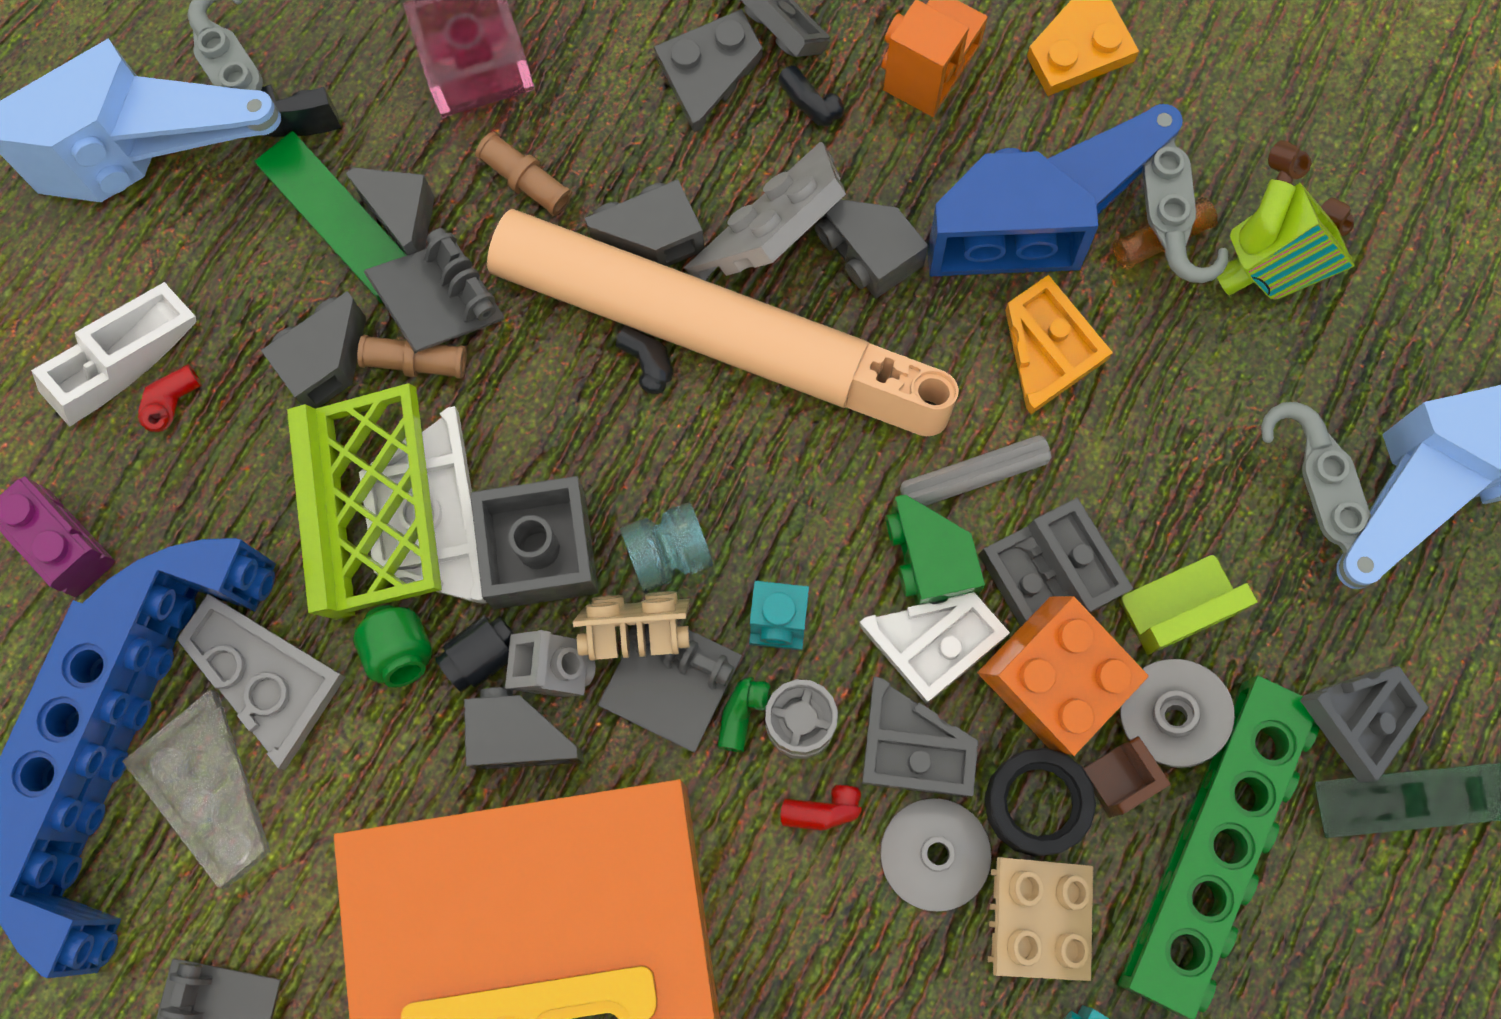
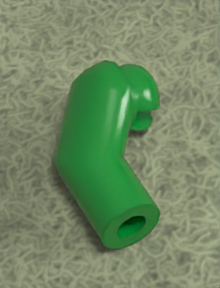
[717,677,772,752]

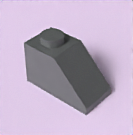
[464,687,584,770]

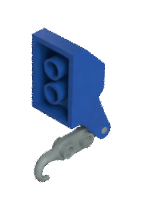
[928,104,1228,283]

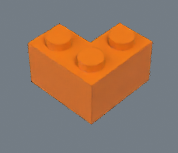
[881,0,988,117]

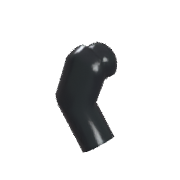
[778,65,844,127]
[615,325,674,394]

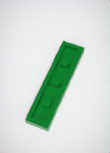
[254,131,407,303]

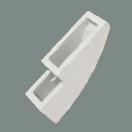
[31,282,196,427]

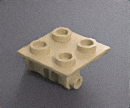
[573,591,690,661]
[988,857,1093,981]

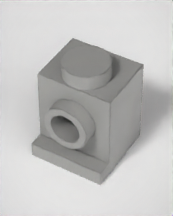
[505,630,596,697]

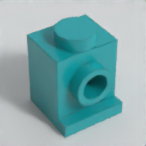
[749,581,809,651]

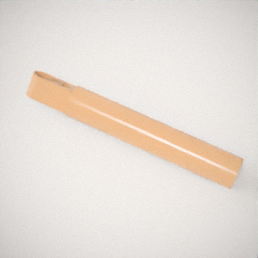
[487,209,959,436]

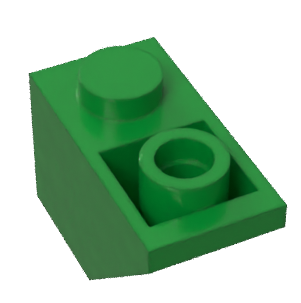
[885,494,985,605]

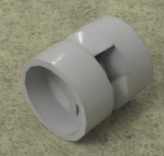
[765,679,838,759]

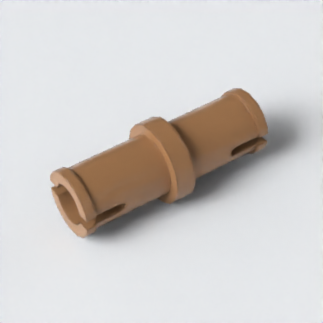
[475,131,573,216]
[357,335,467,378]

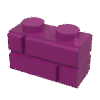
[0,476,115,597]

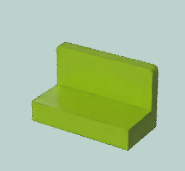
[1120,555,1258,656]

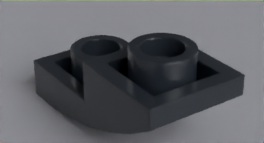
[261,84,342,137]

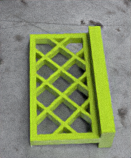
[287,383,442,620]

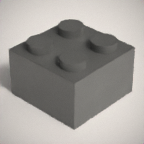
[470,476,599,610]

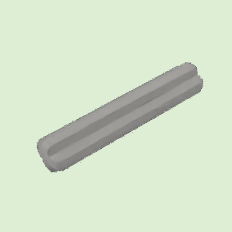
[900,435,1052,506]

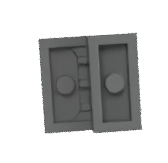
[978,497,1134,626]

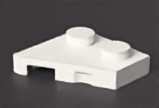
[859,592,1010,705]

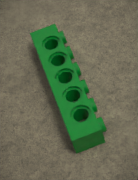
[1117,675,1320,1019]

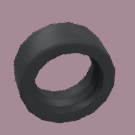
[985,748,1096,857]

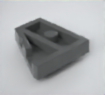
[654,9,763,132]
[1300,666,1429,782]
[862,677,978,798]

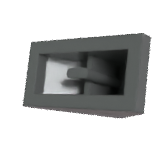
[346,167,435,255]

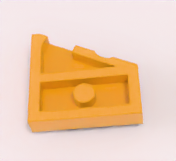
[1027,0,1139,96]
[1005,274,1113,415]

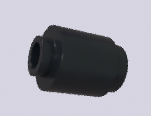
[435,614,514,692]

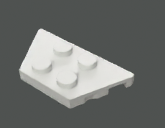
[359,406,487,604]

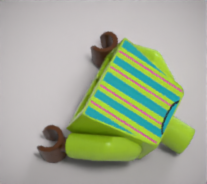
[1217,140,1355,299]

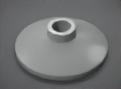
[1120,659,1235,768]
[880,798,991,911]

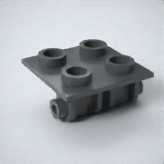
[364,228,505,353]
[598,624,742,753]
[156,958,282,1019]

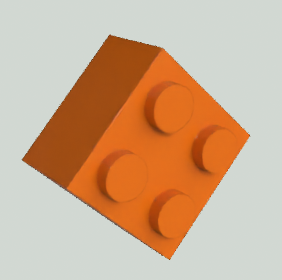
[977,596,1149,756]

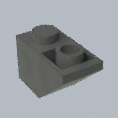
[585,179,705,266]
[815,199,928,299]
[261,291,366,409]

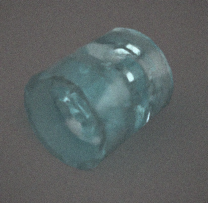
[619,501,714,592]

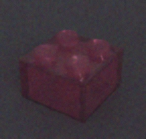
[403,0,535,118]

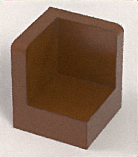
[1083,736,1171,818]

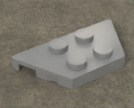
[684,142,846,281]

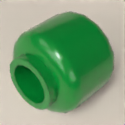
[353,605,433,688]

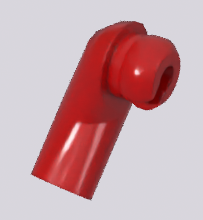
[138,364,202,432]
[780,785,862,831]

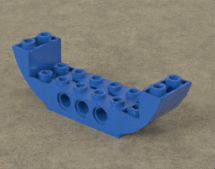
[0,538,276,978]

